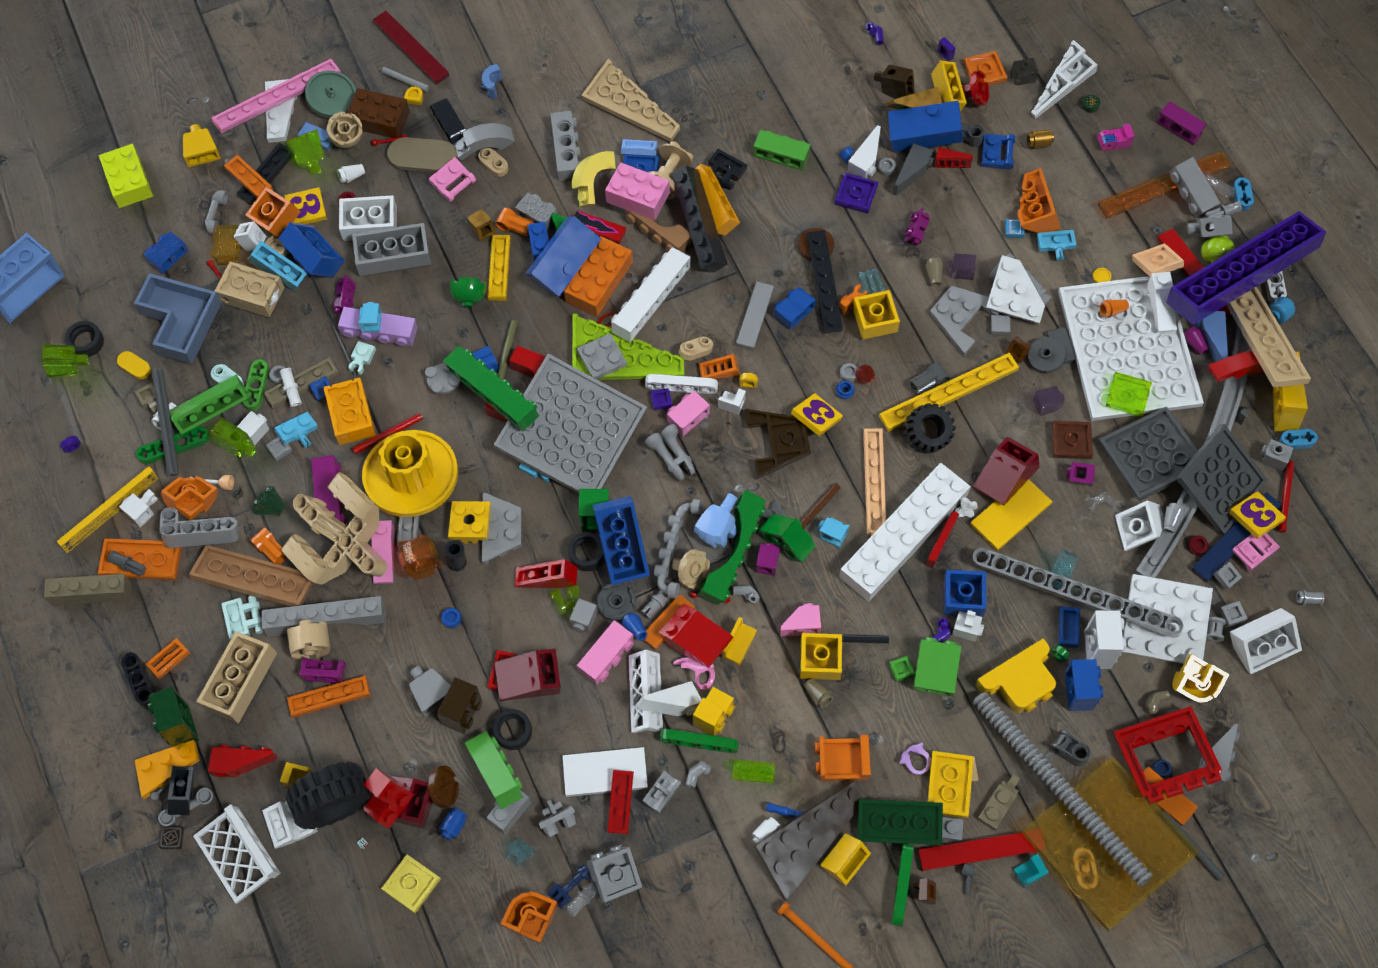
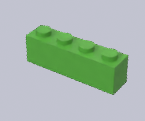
[170,374,248,435]
[465,731,523,810]

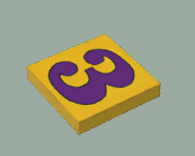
[284,187,327,225]
[791,393,843,436]
[1229,491,1286,539]

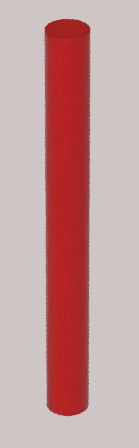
[352,413,423,454]
[1278,461,1294,533]

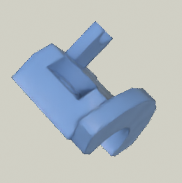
[480,64,502,99]

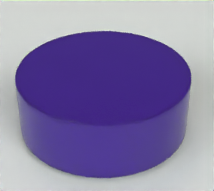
[60,436,81,453]

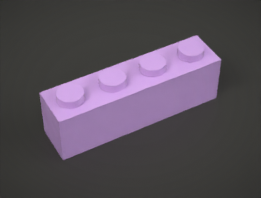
[338,307,418,346]

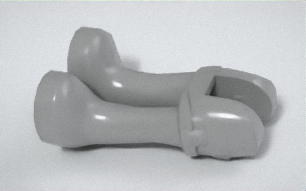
[645,424,695,481]

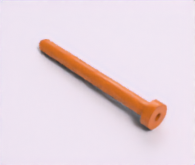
[777,901,854,968]

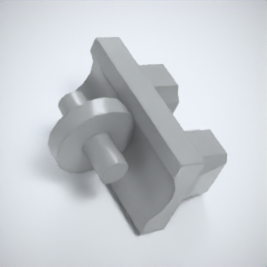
[642,771,681,814]
[538,800,576,837]

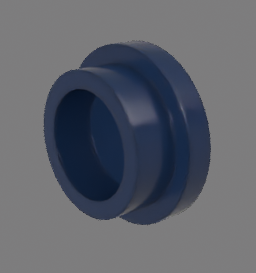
[1151,759,1172,780]

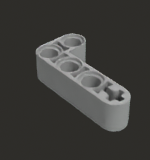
[160,507,240,548]

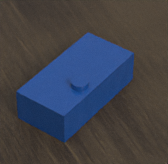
[888,100,963,153]
[525,216,601,297]
[592,496,650,585]

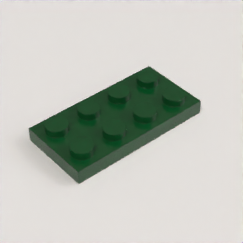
[858,799,943,845]

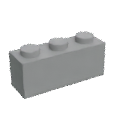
[1169,157,1220,218]

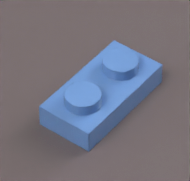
[297,122,333,152]

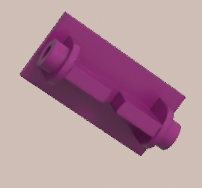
[903,207,930,246]
[333,275,356,314]

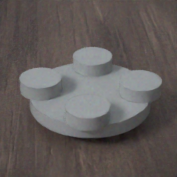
[425,363,461,394]

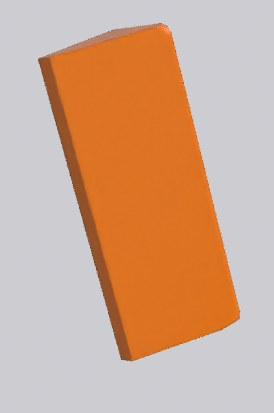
[1133,767,1198,826]

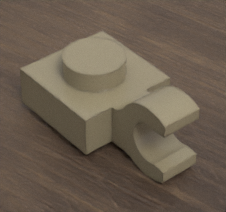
[135,383,158,414]

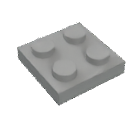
[577,333,627,379]

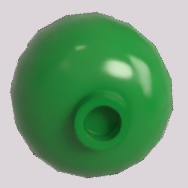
[450,277,487,308]

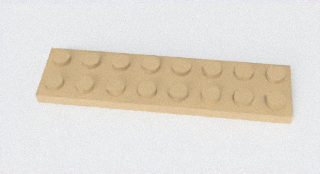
[1226,287,1311,387]

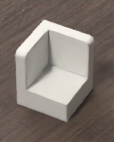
[718,389,746,415]

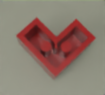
[363,768,415,828]

